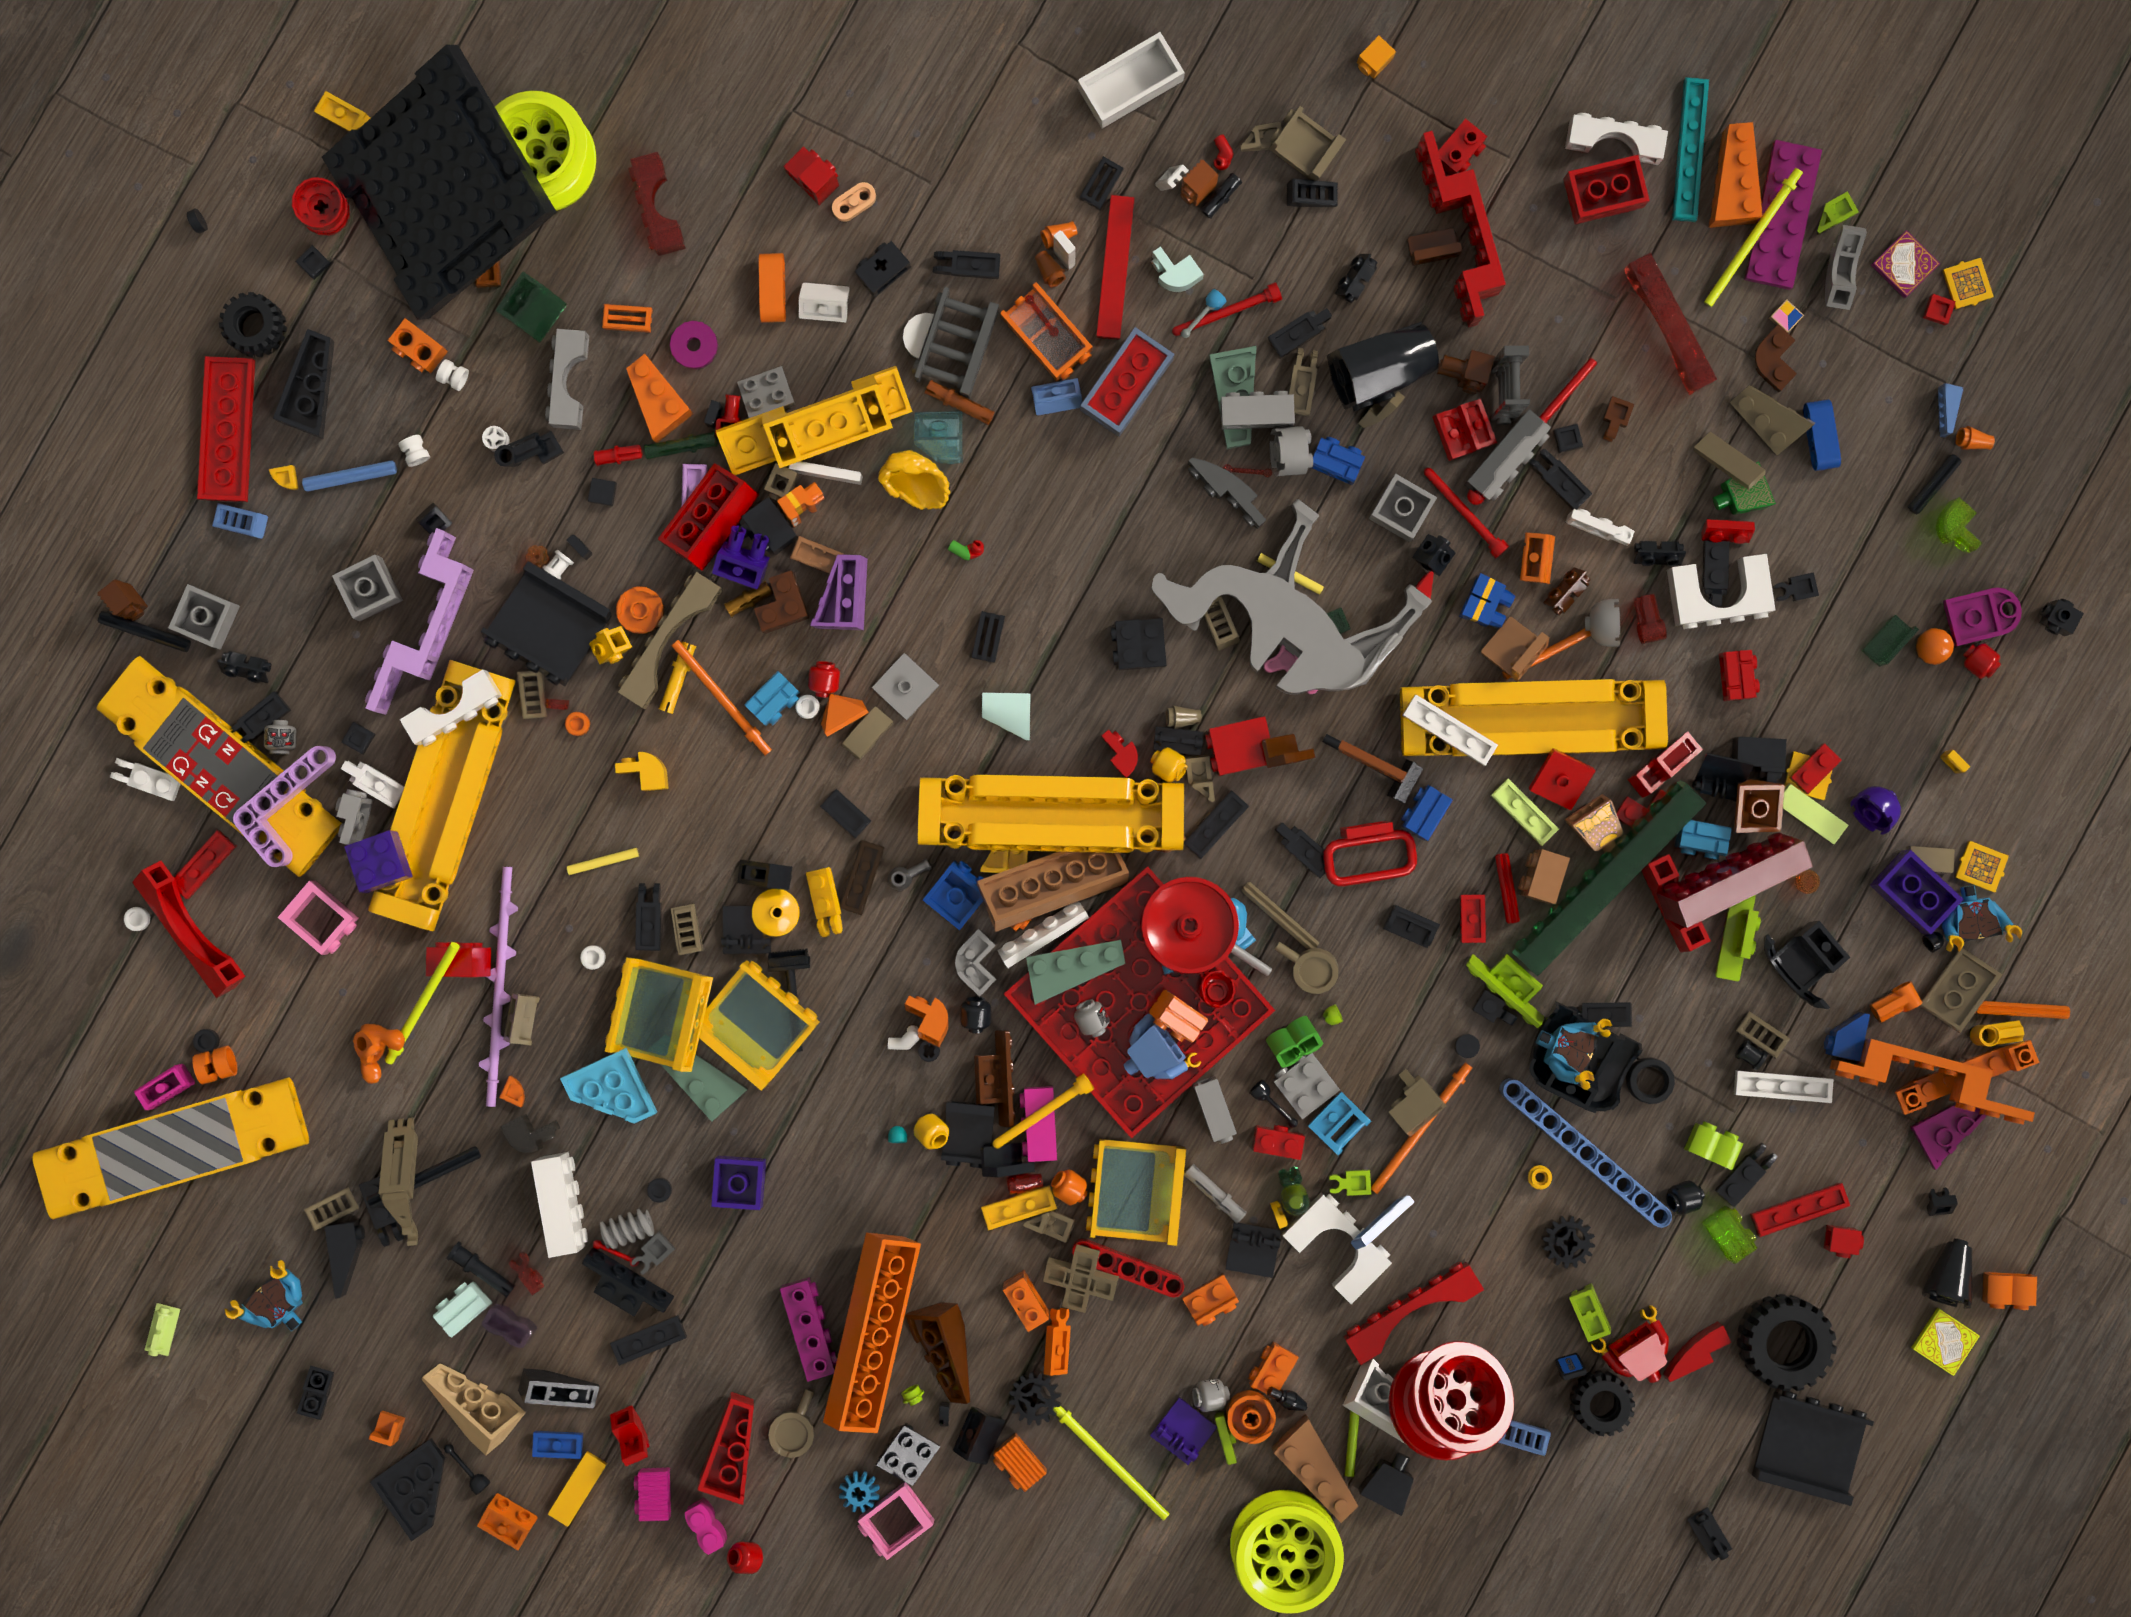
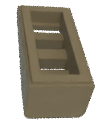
[1204,596,1240,651]
[517,668,547,719]
[671,904,704,956]
[1736,1011,1790,1059]
[304,1187,360,1232]

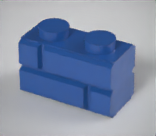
[1312,436,1365,485]
[1401,785,1453,841]

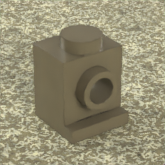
[764,463,800,502]

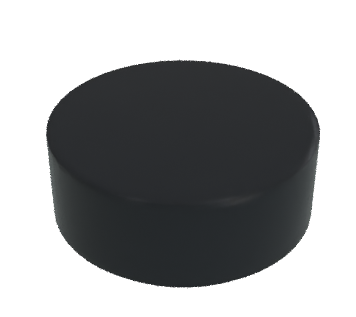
[187,208,208,234]
[193,1029,220,1053]
[1455,1034,1480,1058]
[647,1178,672,1203]

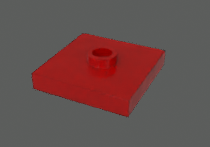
[1529,748,1595,810]

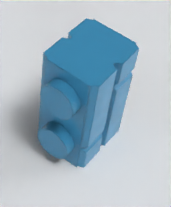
[744,671,800,726]
[1675,819,1732,860]

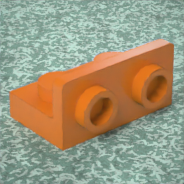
[1182,1274,1239,1326]
[1248,1341,1299,1399]
[477,1493,538,1550]

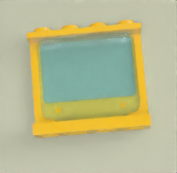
[605,957,713,1072]
[699,960,820,1091]
[1086,1139,1186,1246]

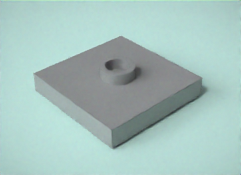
[872,653,939,720]

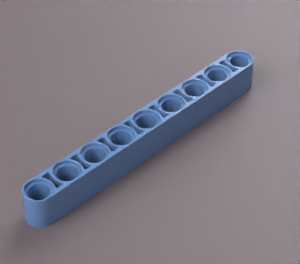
[1499,1078,1672,1228]

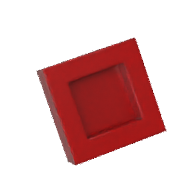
[1923,294,1956,325]

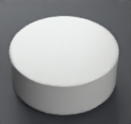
[796,695,820,719]
[124,907,150,931]
[580,945,606,970]

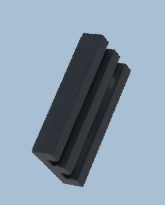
[1080,156,1124,211]
[972,611,1005,663]

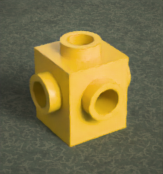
[589,626,632,664]

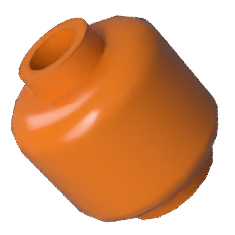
[1051,1169,1087,1205]

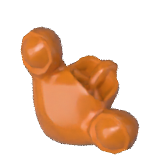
[353,1024,405,1084]

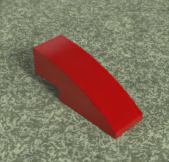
[1628,731,1703,798]
[1663,1321,1731,1382]

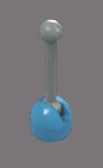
[1181,289,1227,338]

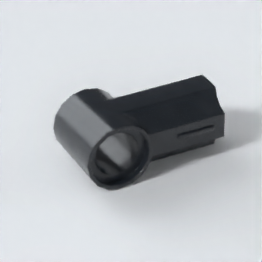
[494,432,545,467]

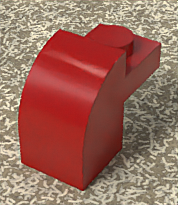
[610,1405,650,1466]

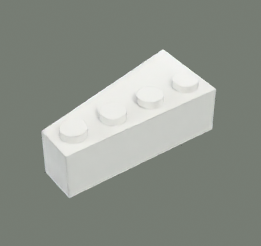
[1343,1359,1404,1443]

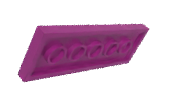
[1744,140,1822,290]

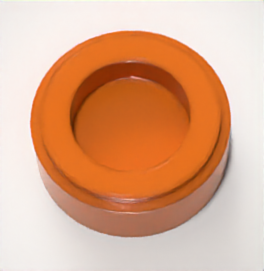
[565,712,590,736]

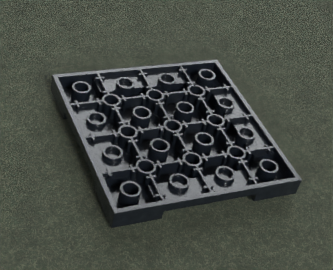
[322,44,557,320]

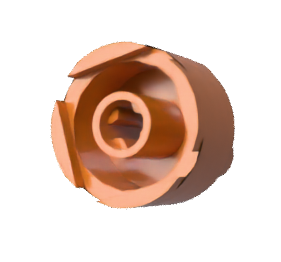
[1226,1390,1276,1444]

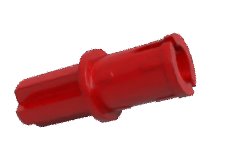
[594,445,643,466]

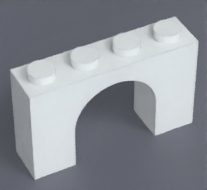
[1667,554,1775,630]
[1281,1192,1392,1304]

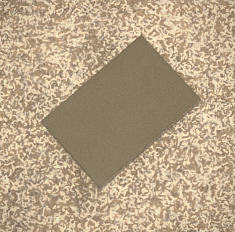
[1919,948,2003,1033]

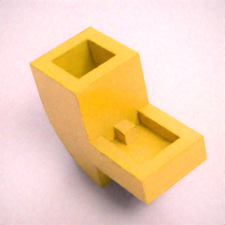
[615,752,668,791]

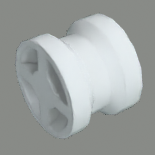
[482,426,510,452]

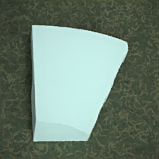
[982,693,1030,740]

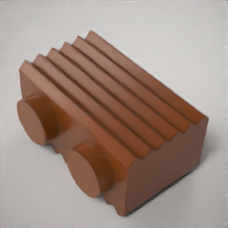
[1180,160,1219,207]

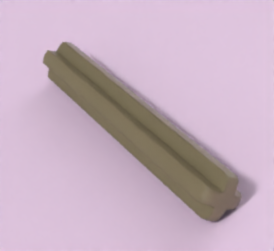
[1241,882,1319,949]

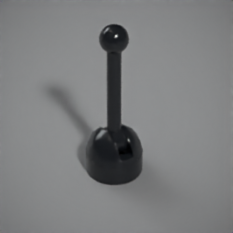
[1249,1079,1298,1128]
[444,1444,491,1495]

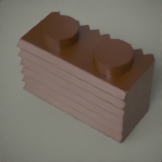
[97,579,148,621]

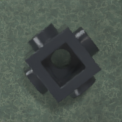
[1412,534,1456,576]
[2039,599,2084,636]

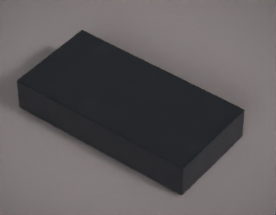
[820,789,872,839]

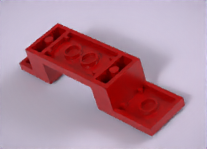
[1415,131,1506,327]

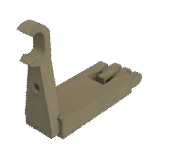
[379,1117,418,1246]

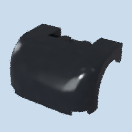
[1529,1001,1643,1113]

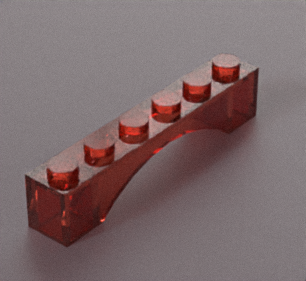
[1624,253,1717,395]

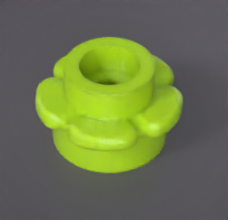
[901,1384,924,1406]

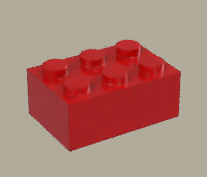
[1563,155,1650,224]

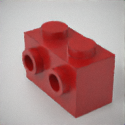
[1438,118,1488,175]

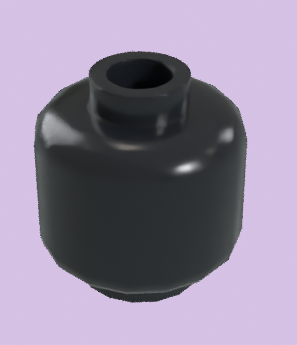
[960,996,991,1034]
[1666,1180,1705,1215]

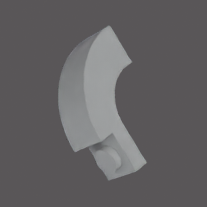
[1825,225,1867,310]

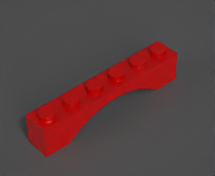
[132,861,246,998]
[1343,1262,1484,1365]

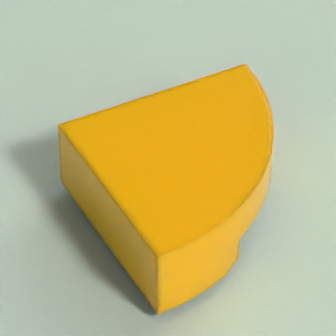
[269,465,299,490]
[1270,1201,1288,1229]

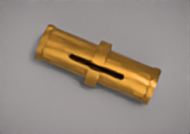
[724,580,773,617]

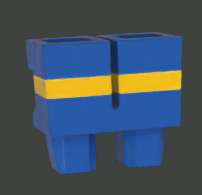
[1459,573,1515,628]

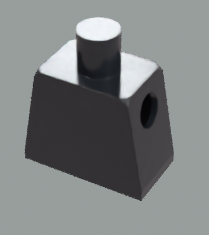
[1358,1452,1414,1516]

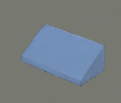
[1031,378,1082,415]

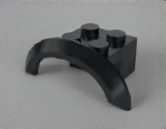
[1764,921,1851,1009]

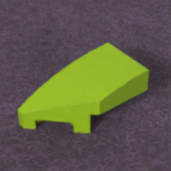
[1817,191,1859,234]

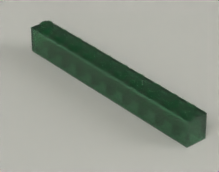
[1512,780,1707,977]

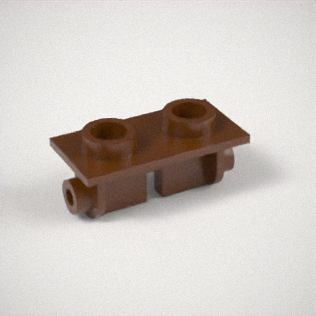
[1543,567,1591,616]

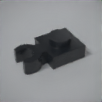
[1773,572,1819,602]

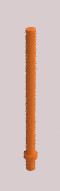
[1371,1062,1472,1194]

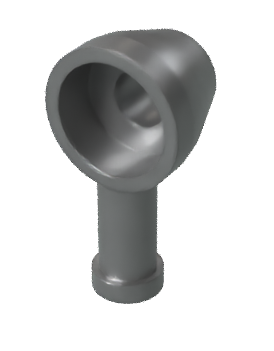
[888,859,932,891]

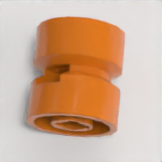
[192,1046,238,1085]

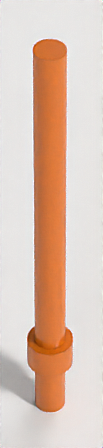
[671,640,772,756]

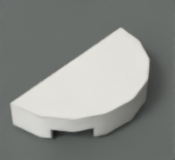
[903,313,935,360]

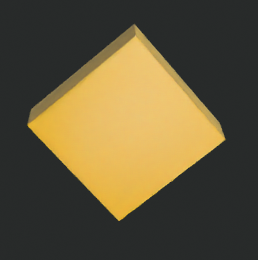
[1940,750,1970,774]

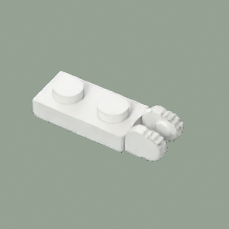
[110,758,180,801]

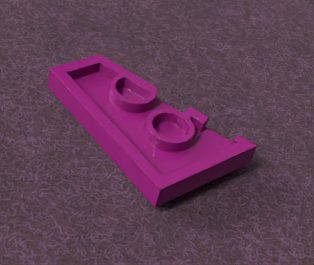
[1910,1102,1986,1170]

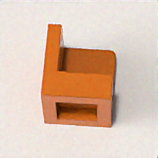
[369,1411,405,1446]

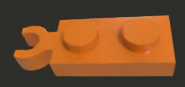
[1044,1308,1071,1376]

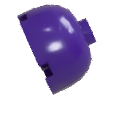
[1850,786,1901,835]

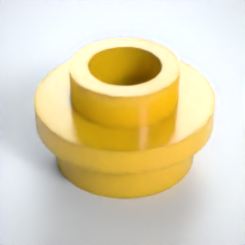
[1528,1165,1552,1190]

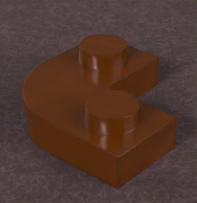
[1755,324,1797,393]

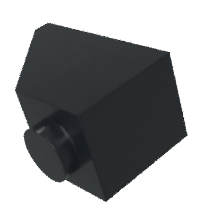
[737,860,792,890]

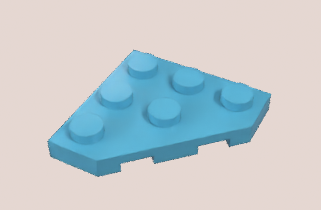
[560,1047,657,1124]

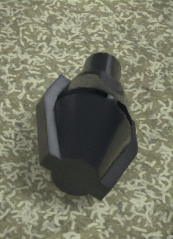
[1267,1387,1308,1411]

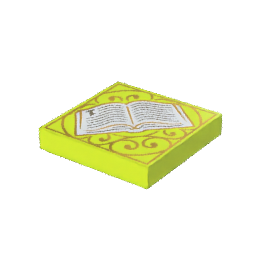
[1911,1308,1980,1376]

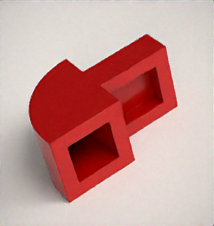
[1101,729,1138,778]

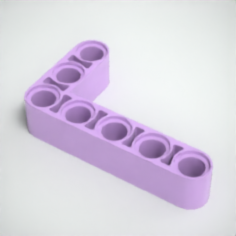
[233,746,336,867]

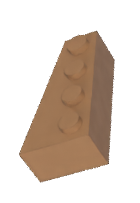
[1272,1414,1358,1523]

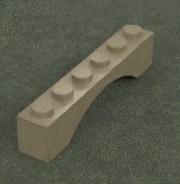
[618,572,723,709]

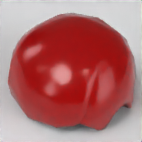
[1199,970,1236,1009]

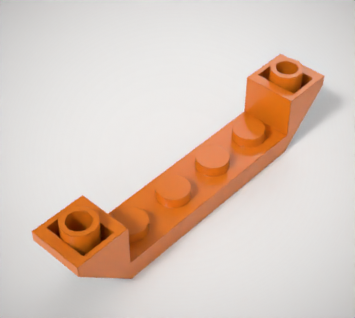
[1895,1040,2040,1115]

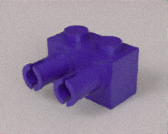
[712,526,770,589]

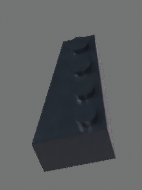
[273,329,334,439]

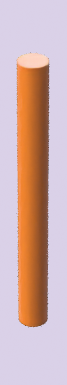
[1502,628,1591,680]

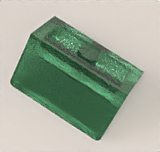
[1862,615,1919,667]

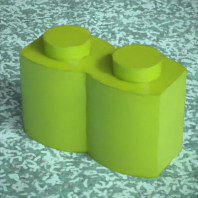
[1684,1121,1743,1170]

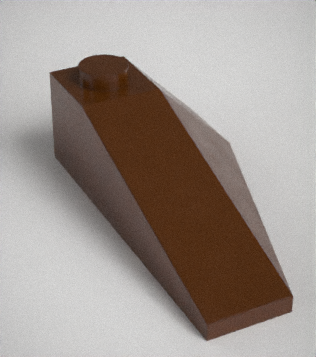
[905,1302,970,1404]

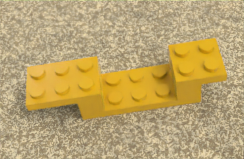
[716,366,912,475]

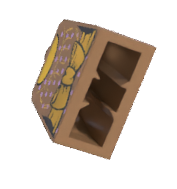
[1564,794,1623,856]

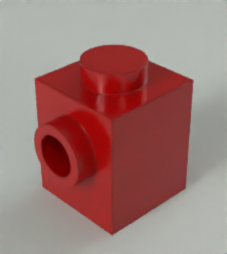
[1824,1225,1864,1258]

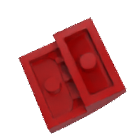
[1433,398,1497,461]

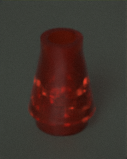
[1007,1173,1043,1196]

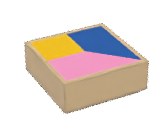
[1769,300,1804,333]

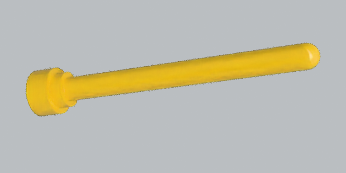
[993,1073,1094,1148]

